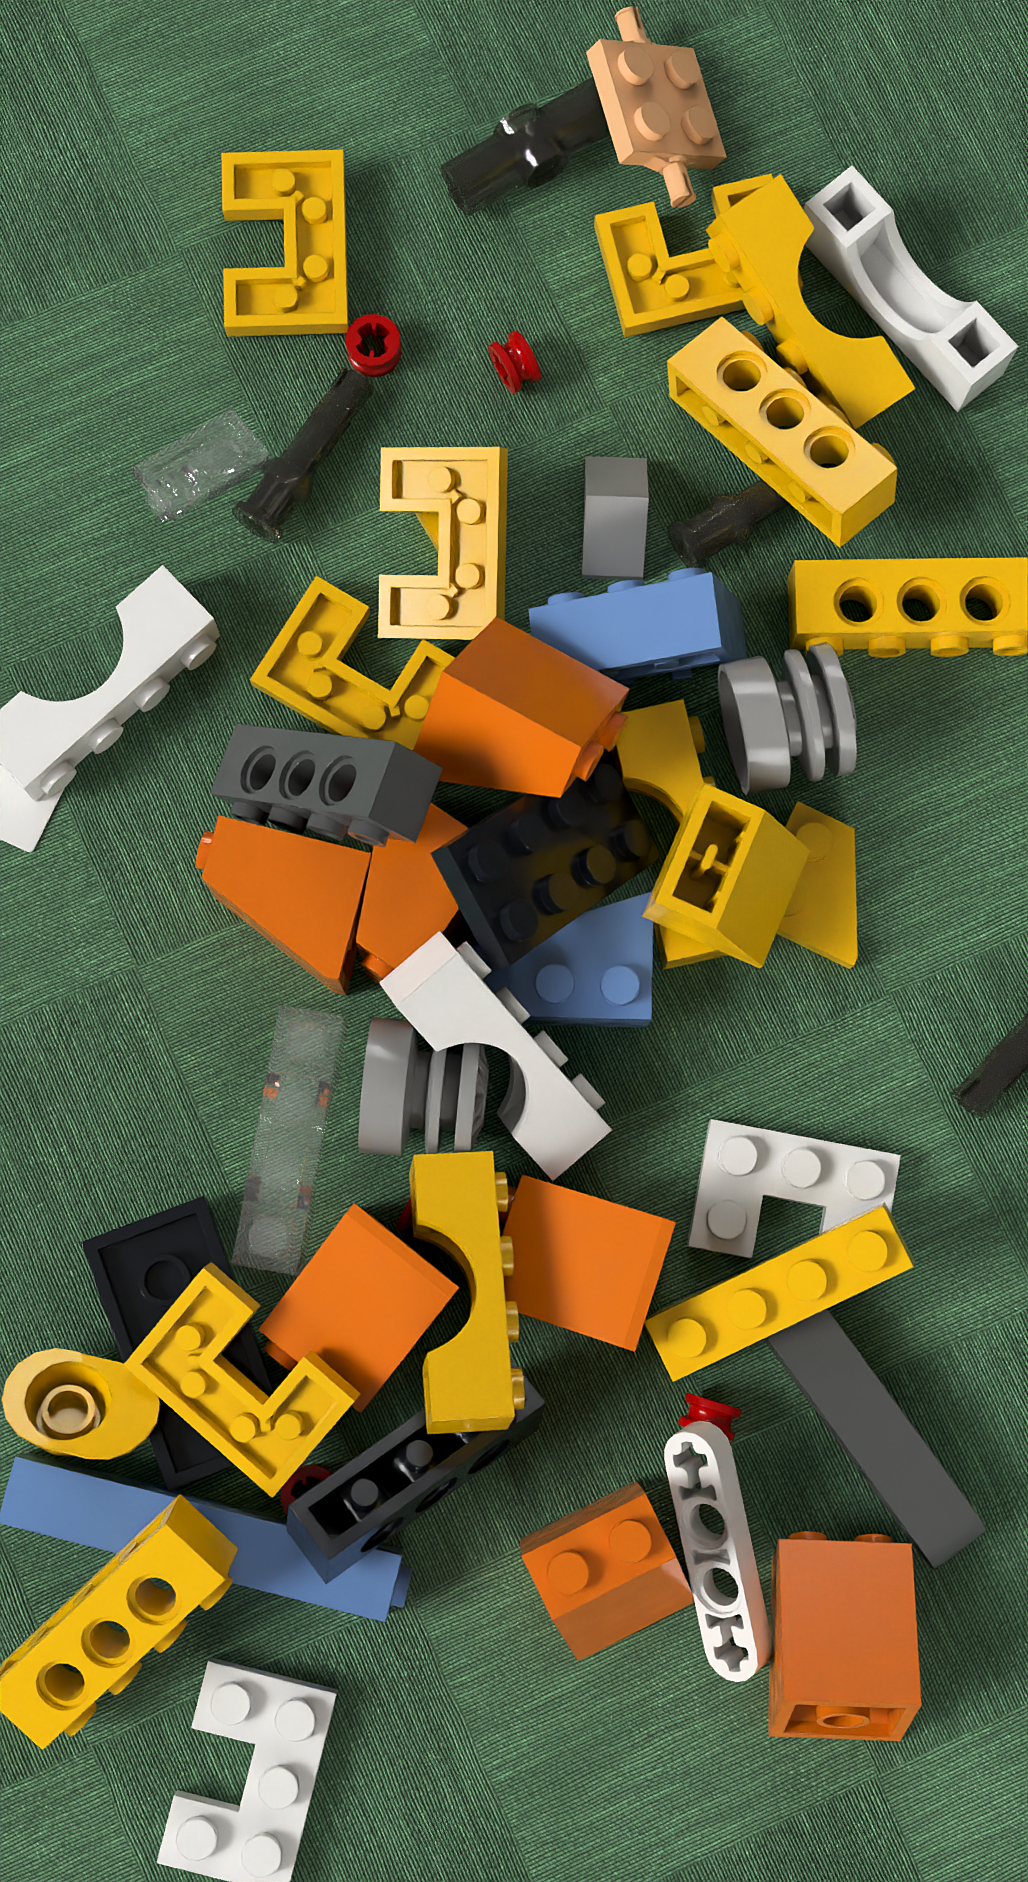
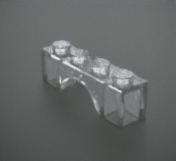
[231,1005,349,1275]

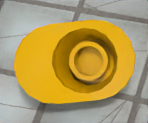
[2,1348,160,1460]

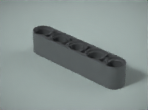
[763,1309,987,1570]

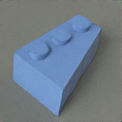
[528,568,748,687]
[471,892,653,1028]

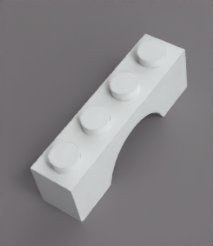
[804,166,1019,412]
[0,565,220,802]
[379,931,612,1181]

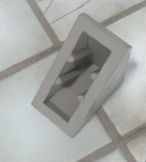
[581,456,649,581]

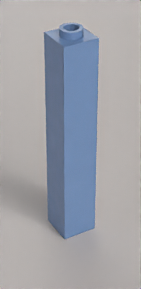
[0,1452,413,1622]

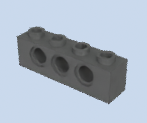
[210,724,443,847]

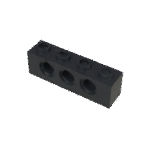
[286,1359,546,1584]

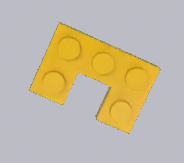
[221,149,349,337]
[594,173,803,338]
[378,447,508,640]
[250,576,455,751]
[123,1262,361,1498]

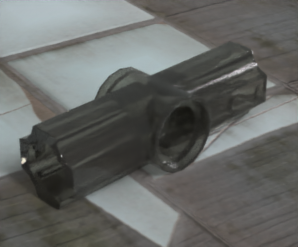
[441,77,610,217]

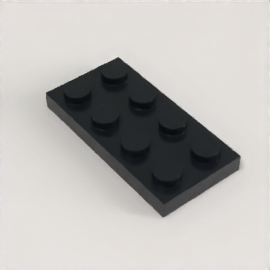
[430,749,661,971]
[81,1196,275,1491]

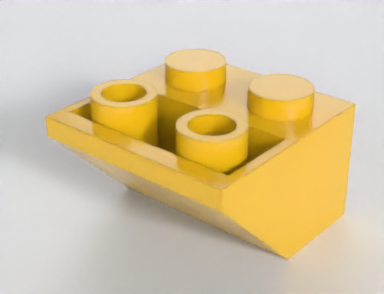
[642,783,810,969]

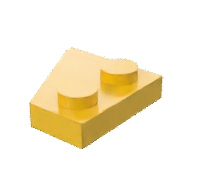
[776,801,858,969]

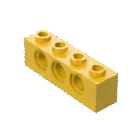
[667,317,898,548]
[787,557,1028,658]
[0,1494,239,1750]

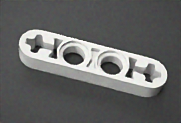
[664,1421,773,1682]

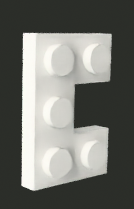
[687,1119,901,1259]
[157,1657,338,1882]

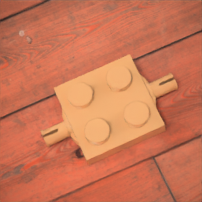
[586,6,727,208]

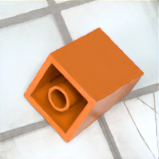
[413,617,630,798]
[356,802,468,986]
[196,815,372,996]
[498,1175,676,1352]
[258,1203,461,1413]
[520,1481,694,1661]
[768,1531,922,1741]

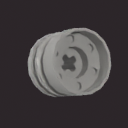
[718,642,857,795]
[358,1017,490,1157]

